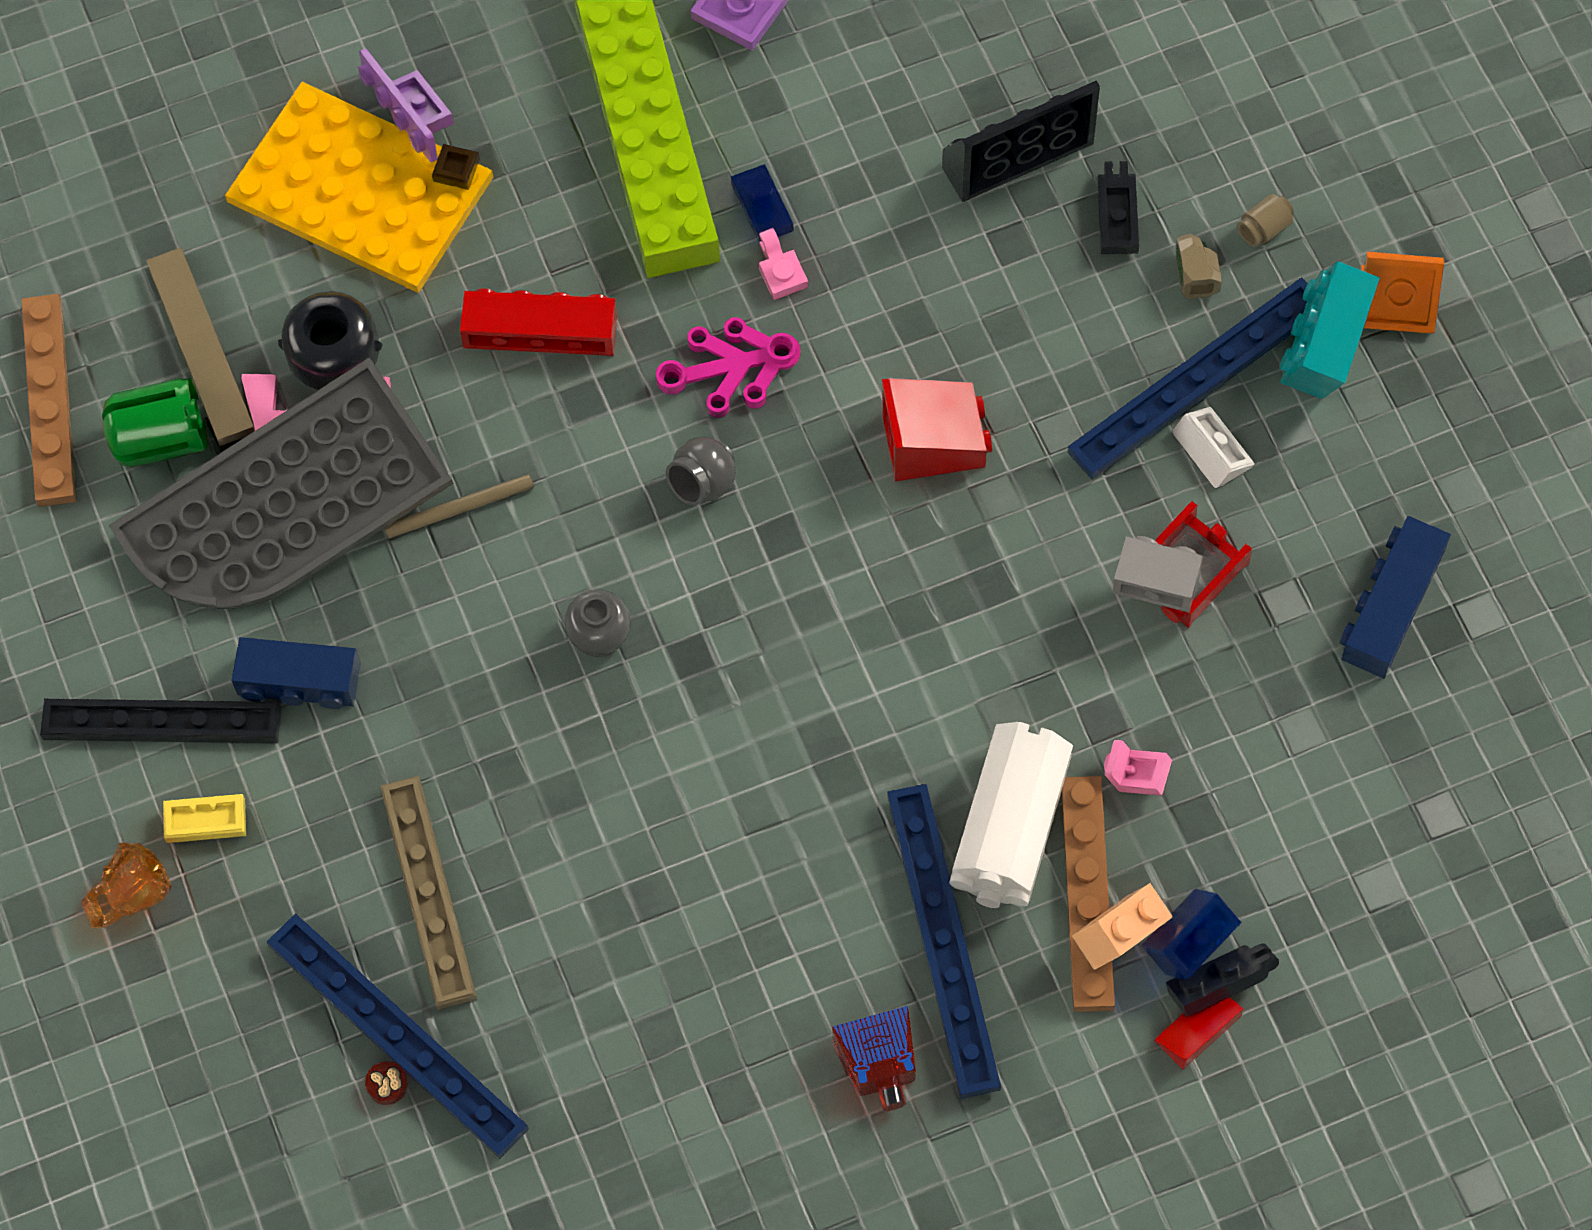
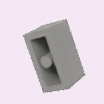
[1113,536,1203,612]

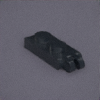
[1098,161,1139,254]
[1166,943,1279,1017]

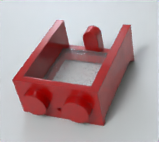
[1155,501,1252,628]

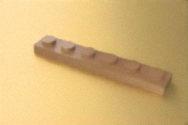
[22,293,77,507]
[1061,776,1115,1012]

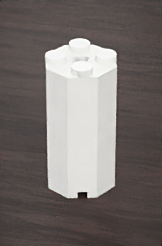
[949,722,1073,908]

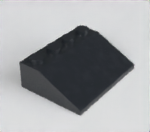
[942,80,1100,202]

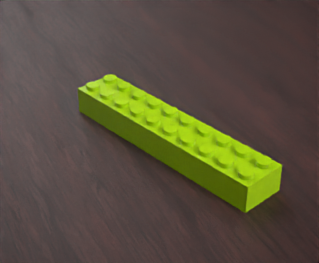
[573,0,720,278]

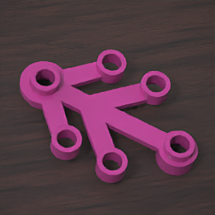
[656,317,801,418]

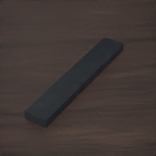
[40,698,281,744]

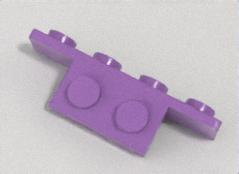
[358,48,453,162]

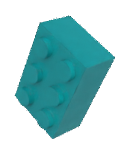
[1280,261,1380,399]

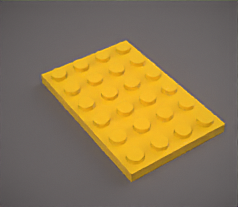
[225,82,493,293]

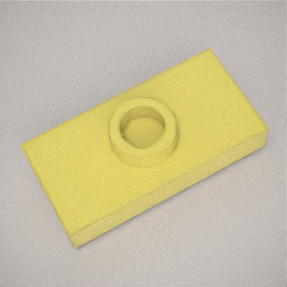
[163,794,246,843]

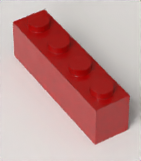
[460,288,617,356]

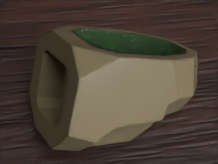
[1176,233,1222,299]

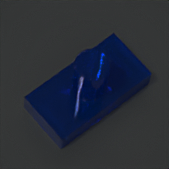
[731,164,794,242]

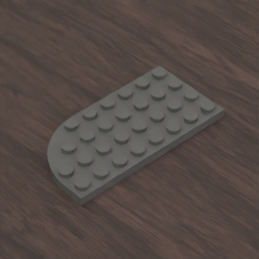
[109,357,454,609]

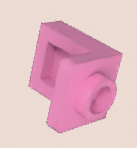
[1104,740,1172,796]

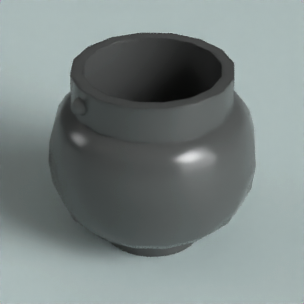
[666,436,736,505]
[564,589,631,657]

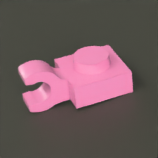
[759,228,808,300]

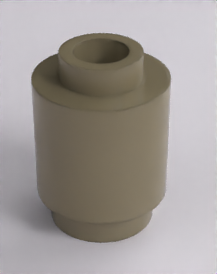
[1237,194,1294,247]

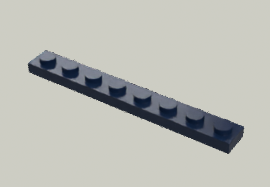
[1067,277,1308,480]
[887,784,1001,1099]
[267,913,529,1159]

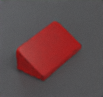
[1154,998,1244,1070]

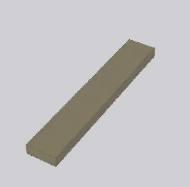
[146,247,255,446]
[380,775,477,1010]

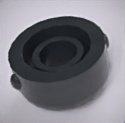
[278,291,383,390]

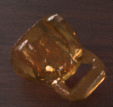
[81,842,172,929]

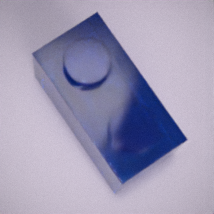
[1141,889,1242,980]

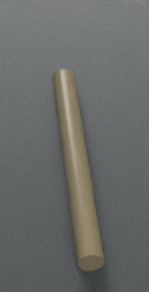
[385,474,534,539]

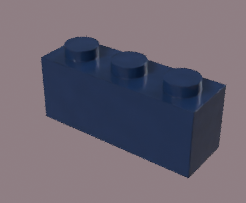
[231,637,361,709]

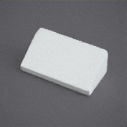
[1173,407,1255,488]

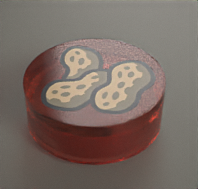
[365,1061,408,1105]

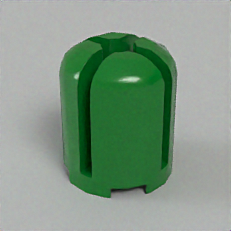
[102,378,208,468]

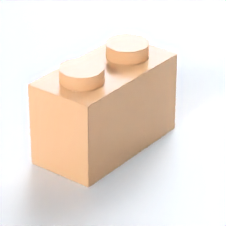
[1072,883,1173,970]

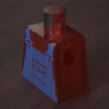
[832,1006,916,1111]

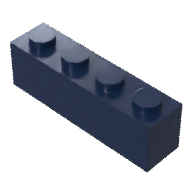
[1339,516,1451,679]

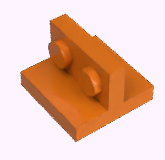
[1361,252,1444,334]

